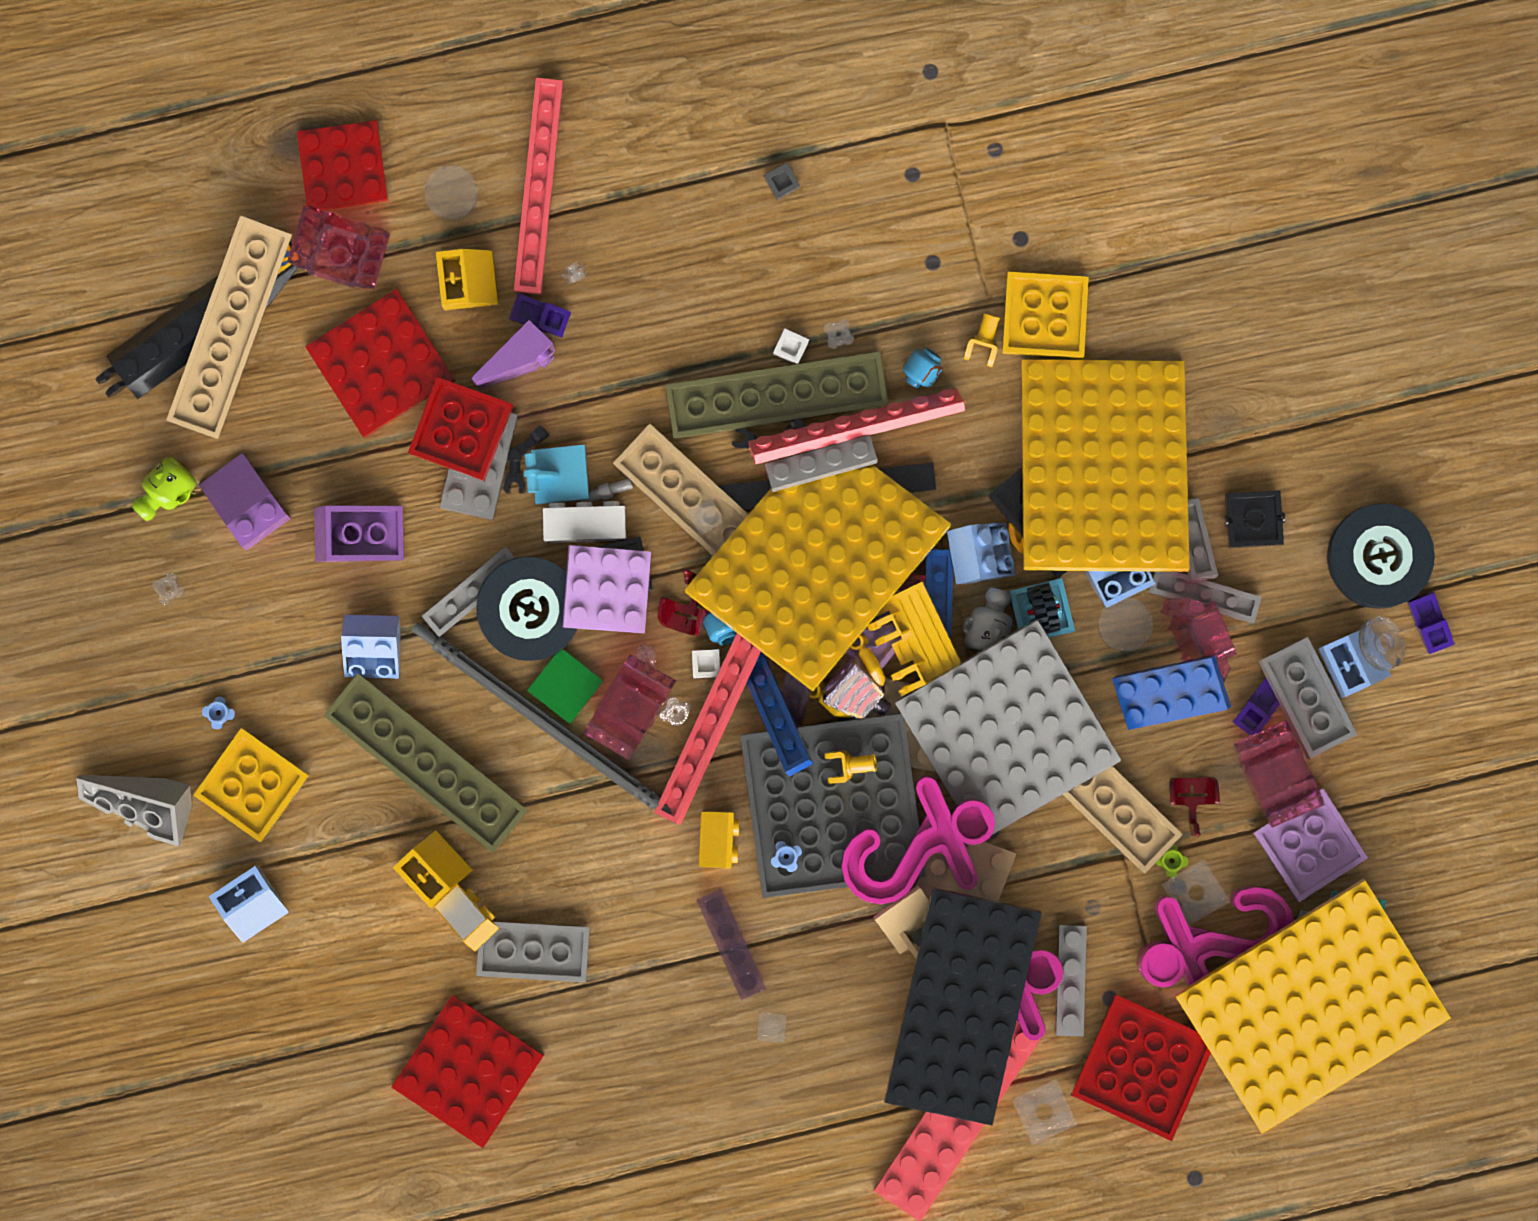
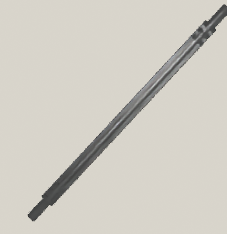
[412,623,676,824]

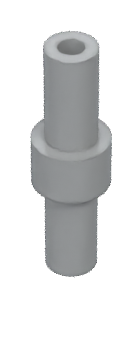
[580,478,633,502]

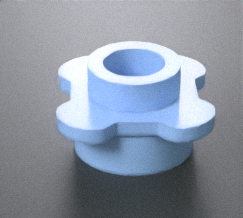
[202,697,235,729]
[771,841,802,872]

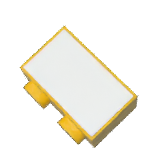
[433,884,499,951]

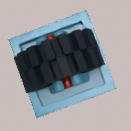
[1009,578,1075,638]

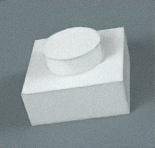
[773,329,809,365]
[692,650,720,679]

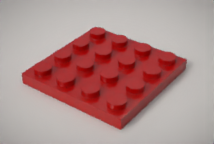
[305,289,455,438]
[391,995,544,1148]
[1070,995,1211,1141]

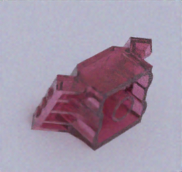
[287,206,390,289]
[1161,598,1237,682]
[583,654,677,760]
[1233,721,1325,828]

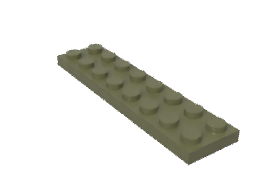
[666,352,888,439]
[323,674,528,853]

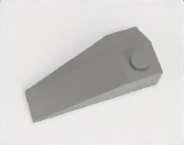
[76,775,192,846]

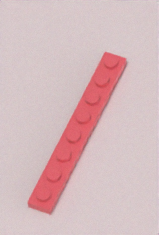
[514,78,563,295]
[748,388,965,464]
[654,633,761,825]

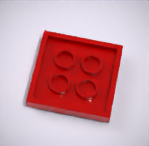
[297,120,389,213]
[408,377,514,482]

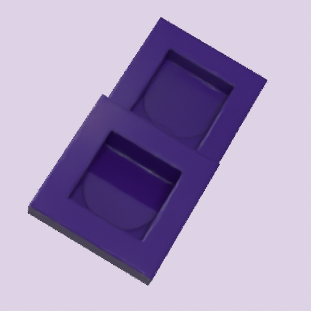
[508,293,571,338]
[1407,591,1455,654]
[1233,678,1280,739]

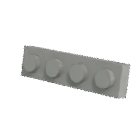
[765,435,877,492]
[422,546,515,637]
[1148,571,1262,624]
[1055,925,1087,1036]

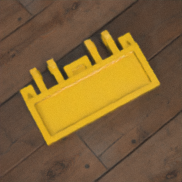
[867,582,962,696]

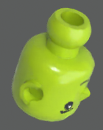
[132,457,196,521]

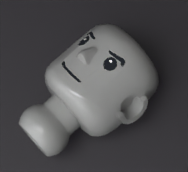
[963,588,1013,653]

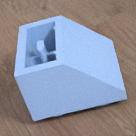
[947,523,1016,585]
[1084,571,1155,608]
[341,615,401,679]
[1318,626,1391,698]
[209,866,289,942]

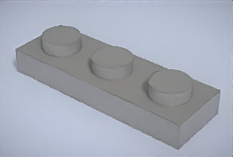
[1187,498,1218,583]

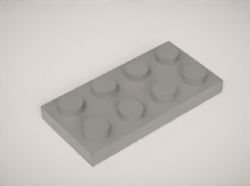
[440,413,518,521]
[1258,637,1357,759]
[476,922,590,982]

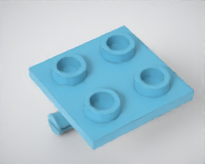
[524,445,590,504]

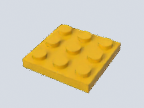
[1002,272,1089,359]
[194,728,309,842]

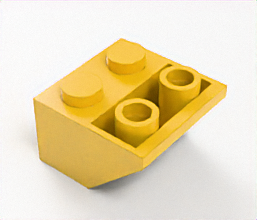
[436,249,498,311]
[699,812,740,869]
[393,830,473,908]

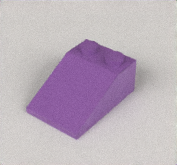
[471,320,556,390]
[199,453,291,550]
[314,506,404,562]

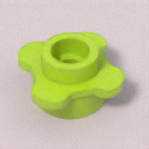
[1156,845,1188,878]

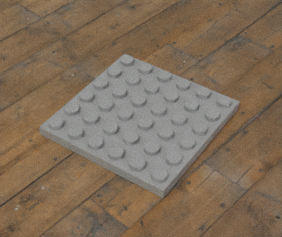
[895,619,1122,835]

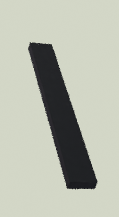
[718,463,936,511]

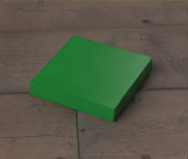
[527,649,604,724]

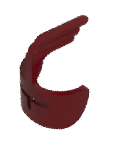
[658,569,707,637]
[1169,777,1220,837]

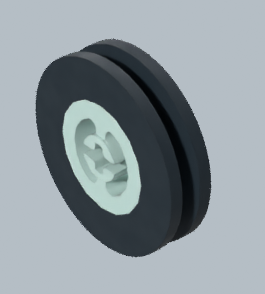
[1327,504,1435,609]
[476,557,577,661]

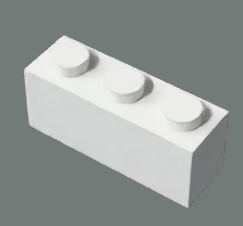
[543,501,627,543]

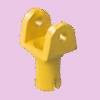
[964,313,1000,367]
[824,750,877,784]

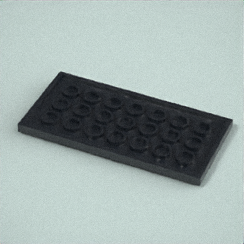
[884,887,1042,1126]

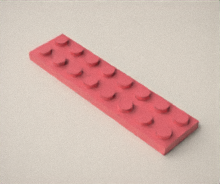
[874,1021,1041,1221]

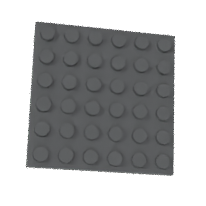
[740,713,926,898]

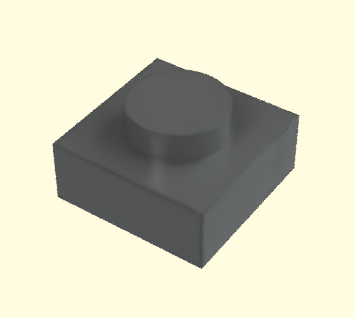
[764,163,800,201]

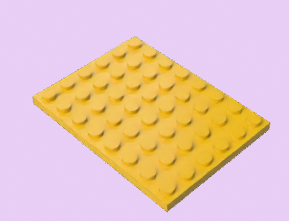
[1021,360,1190,572]
[685,442,951,691]
[1175,878,1451,1134]

